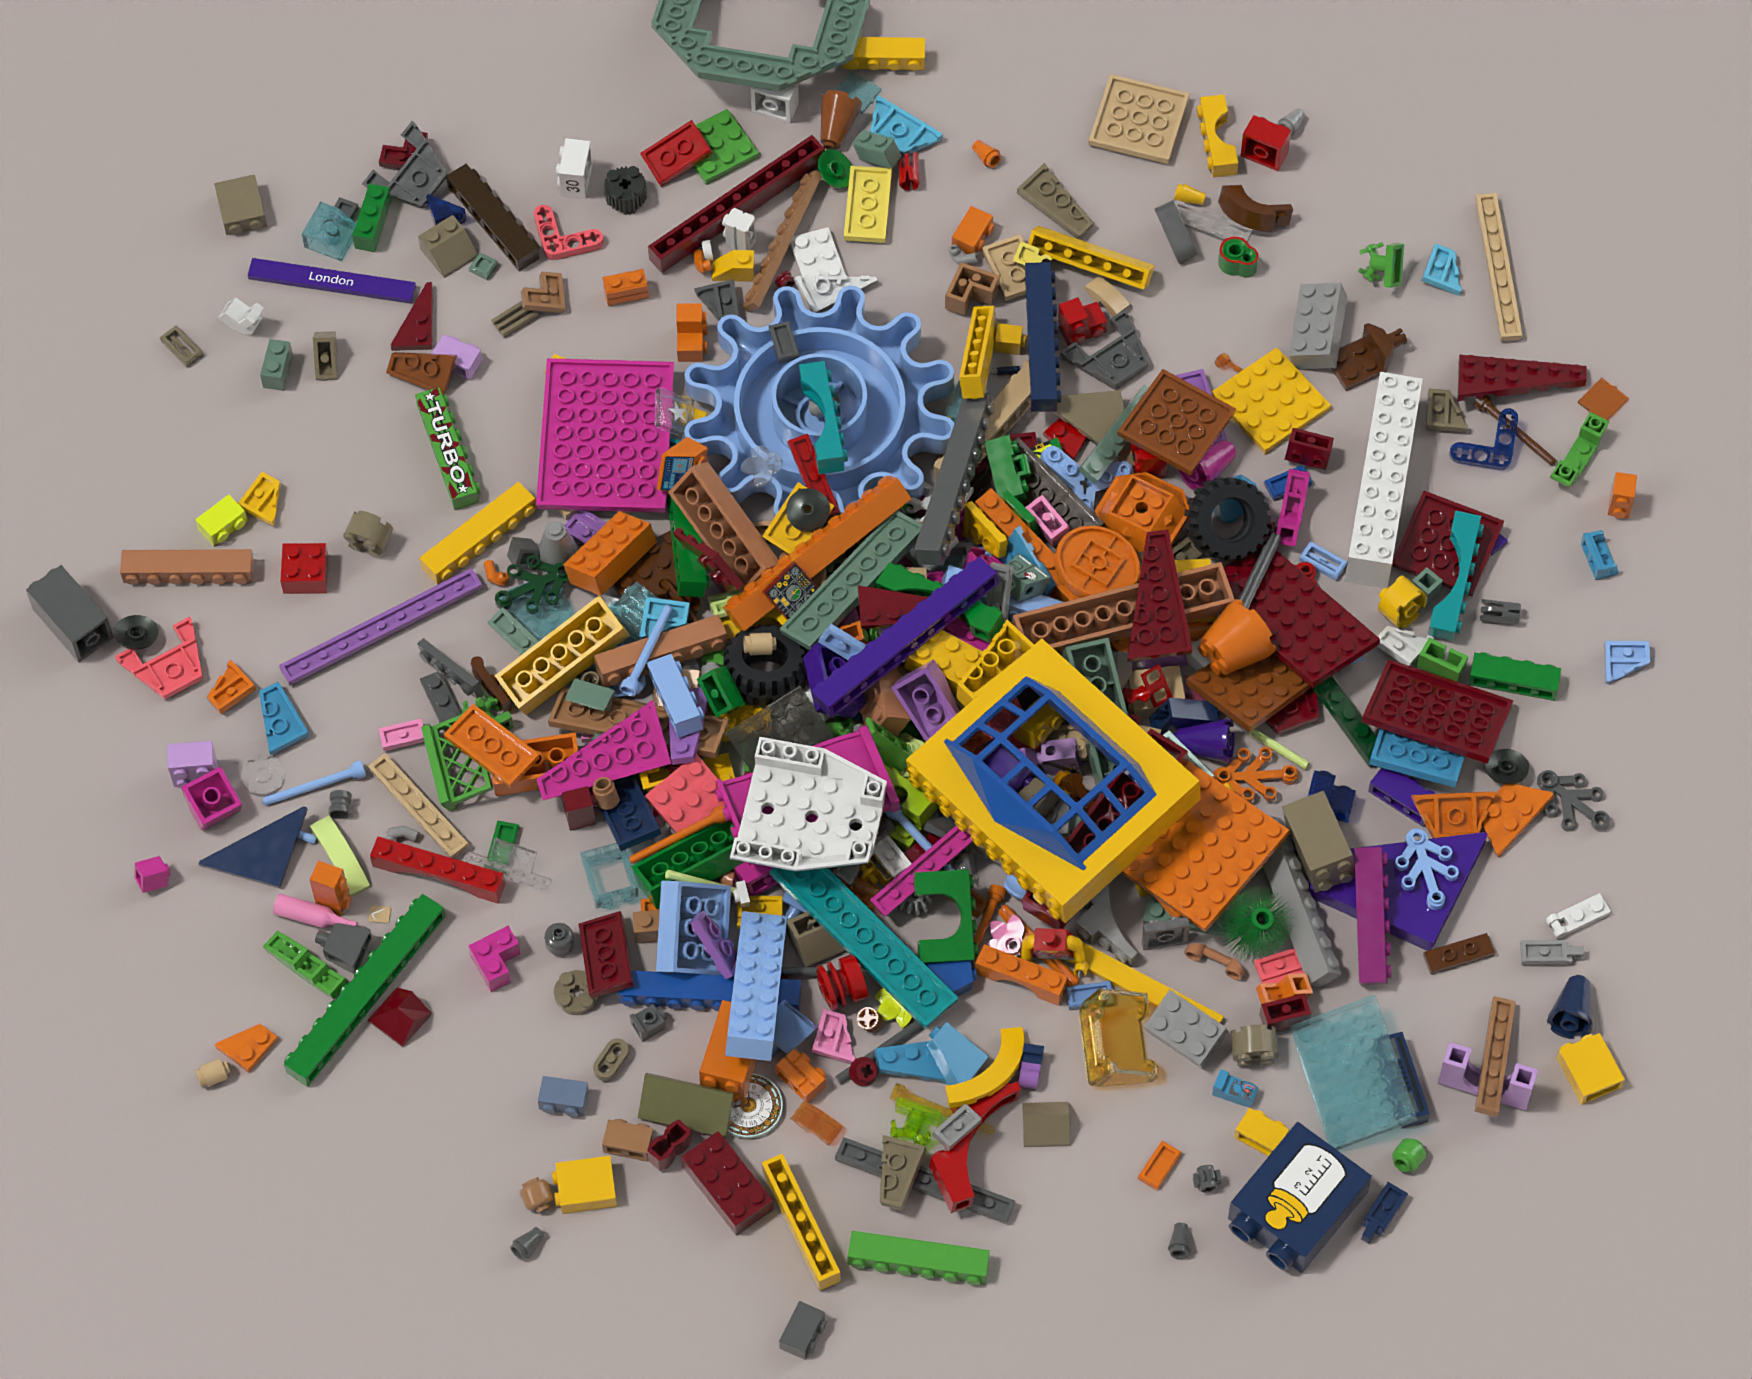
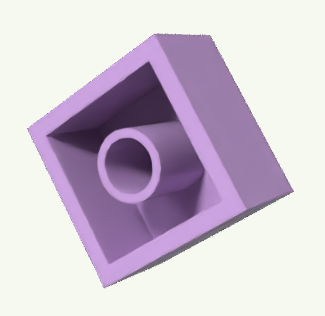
[167,741,218,788]

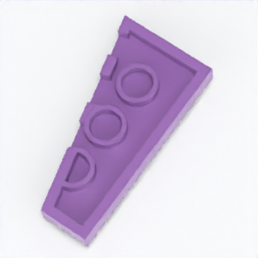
[669,687,708,765]

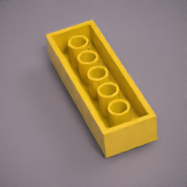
[495,596,630,715]

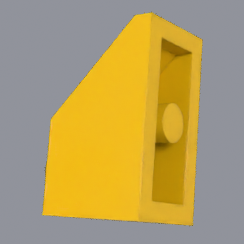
[712,250,755,282]

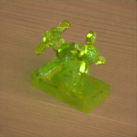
[890,1096,942,1146]

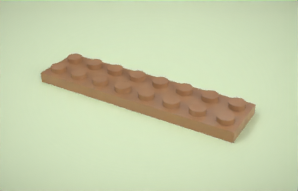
[548,687,730,758]

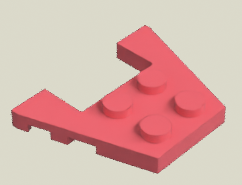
[115,617,203,700]

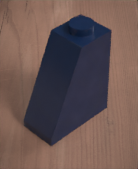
[1149,698,1219,735]

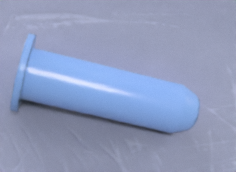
[298,831,317,844]

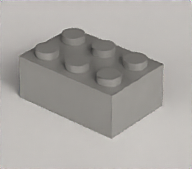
[1144,990,1228,1069]

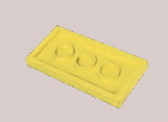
[844,166,892,243]

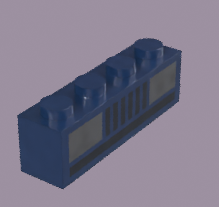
[1372,1032,1430,1129]

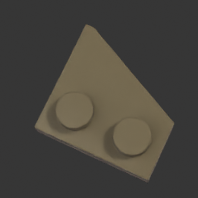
[1426,388,1468,433]

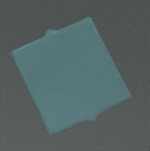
[837,72,881,114]

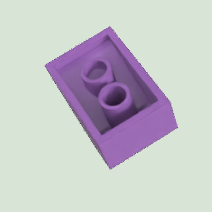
[891,659,959,741]

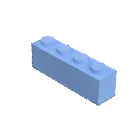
[647,654,705,738]

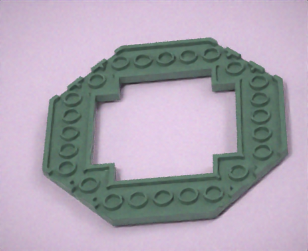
[652,0,869,91]

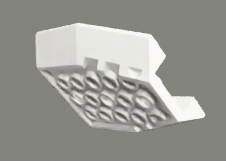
[730,737,887,871]

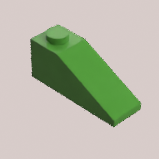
[865,717,913,773]

